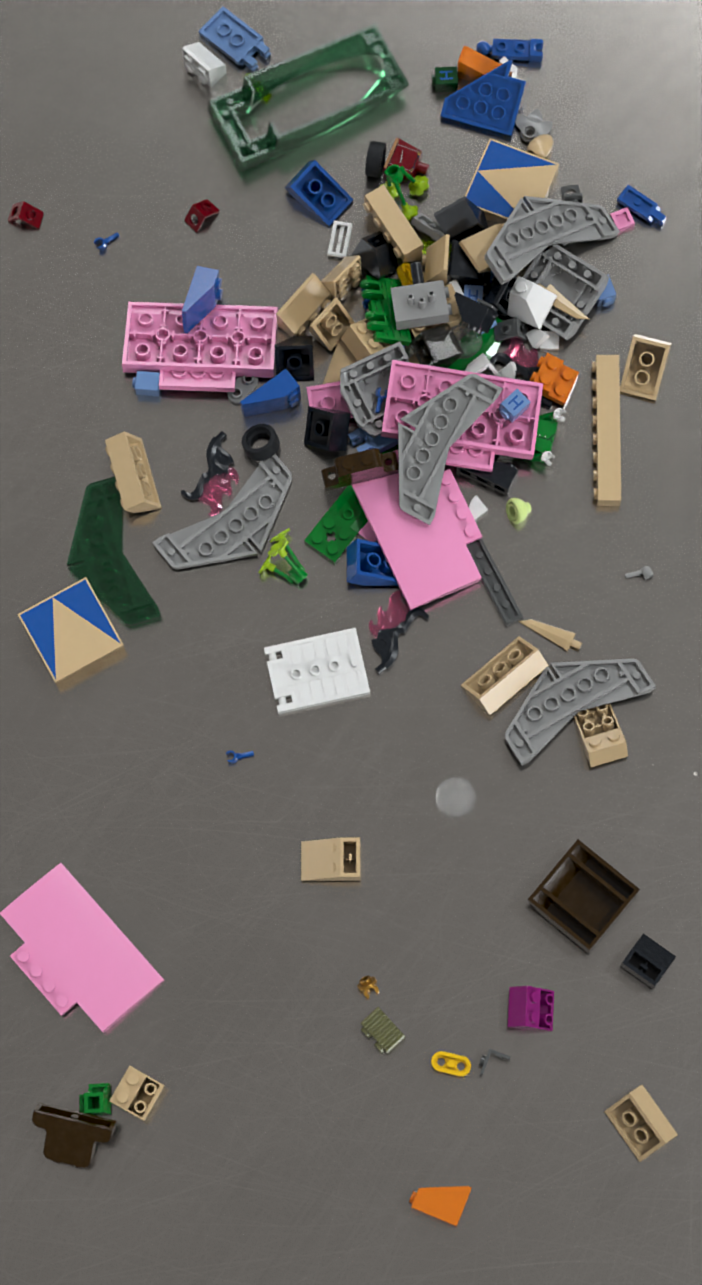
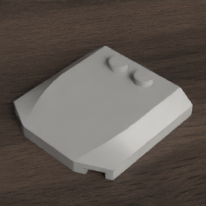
[522,244,609,340]
[340,342,409,438]

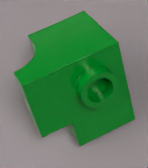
[79,1083,111,1115]

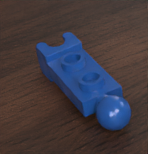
[476,39,544,62]

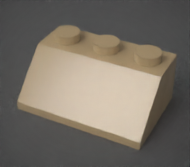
[276,273,331,337]
[604,1085,678,1162]

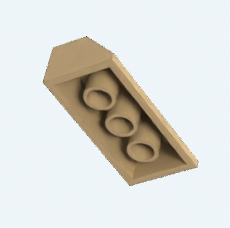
[363,185,423,262]
[105,431,162,513]
[461,636,549,715]

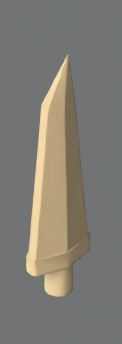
[537,283,590,320]
[519,619,582,651]

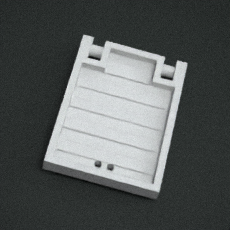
[264,628,370,714]

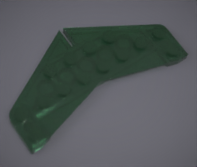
[67,476,161,626]

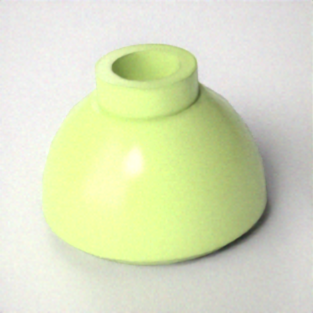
[506,498,531,524]

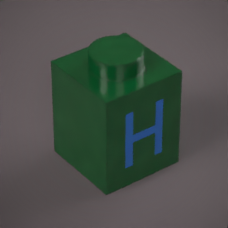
[431,66,458,92]

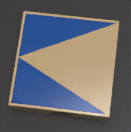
[465,138,559,224]
[18,577,124,683]

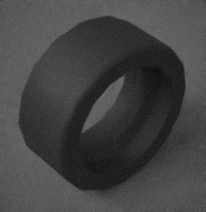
[365,141,386,178]
[241,424,280,461]

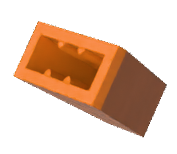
[457,46,501,82]
[409,1186,472,1227]

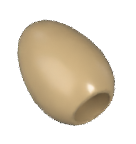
[527,134,553,158]

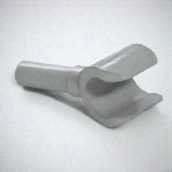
[625,566,654,579]

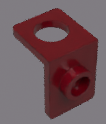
[184,199,220,232]
[8,201,44,229]

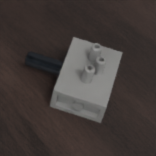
[391,262,452,330]

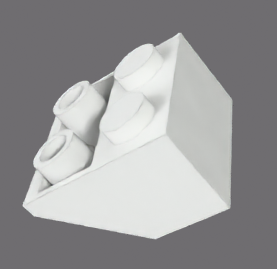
[182,42,227,88]

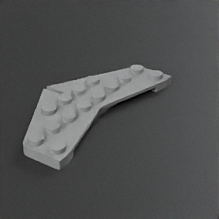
[485,196,620,285]
[398,374,503,525]
[152,454,292,570]
[505,659,656,766]

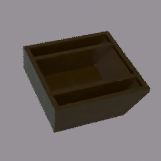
[528,839,640,954]

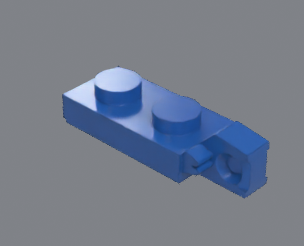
[617,185,667,226]

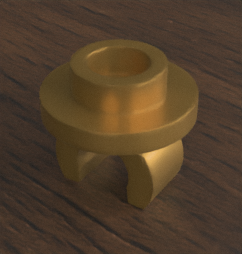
[357,976,379,998]

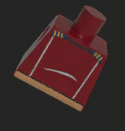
[383,137,430,181]

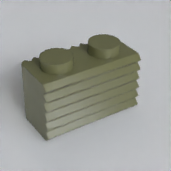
[360,1007,405,1054]

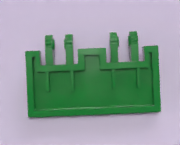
[360,275,412,346]

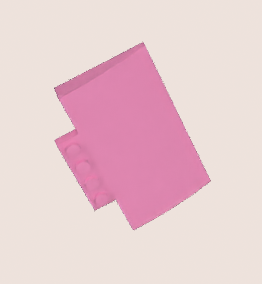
[122,302,278,392]
[381,360,543,472]
[351,450,483,610]
[0,863,164,1033]

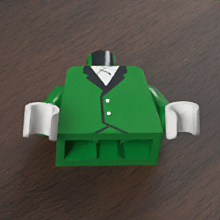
[530,408,566,466]

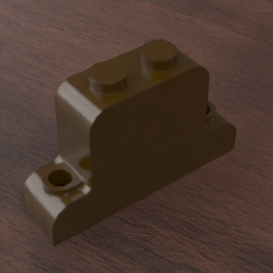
[321,448,399,491]
[32,1102,117,1168]

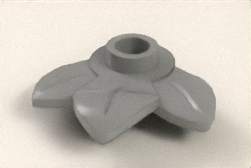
[516,109,553,143]

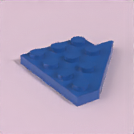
[441,60,527,136]

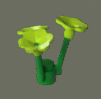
[379,164,429,220]
[258,528,308,585]

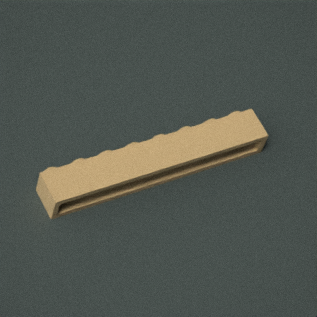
[592,355,621,506]

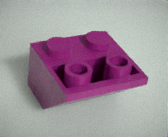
[508,986,554,1031]

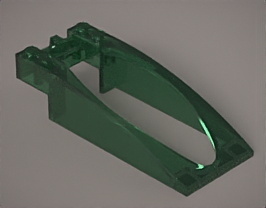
[208,23,409,172]

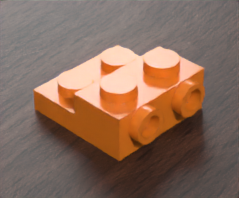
[529,353,579,406]

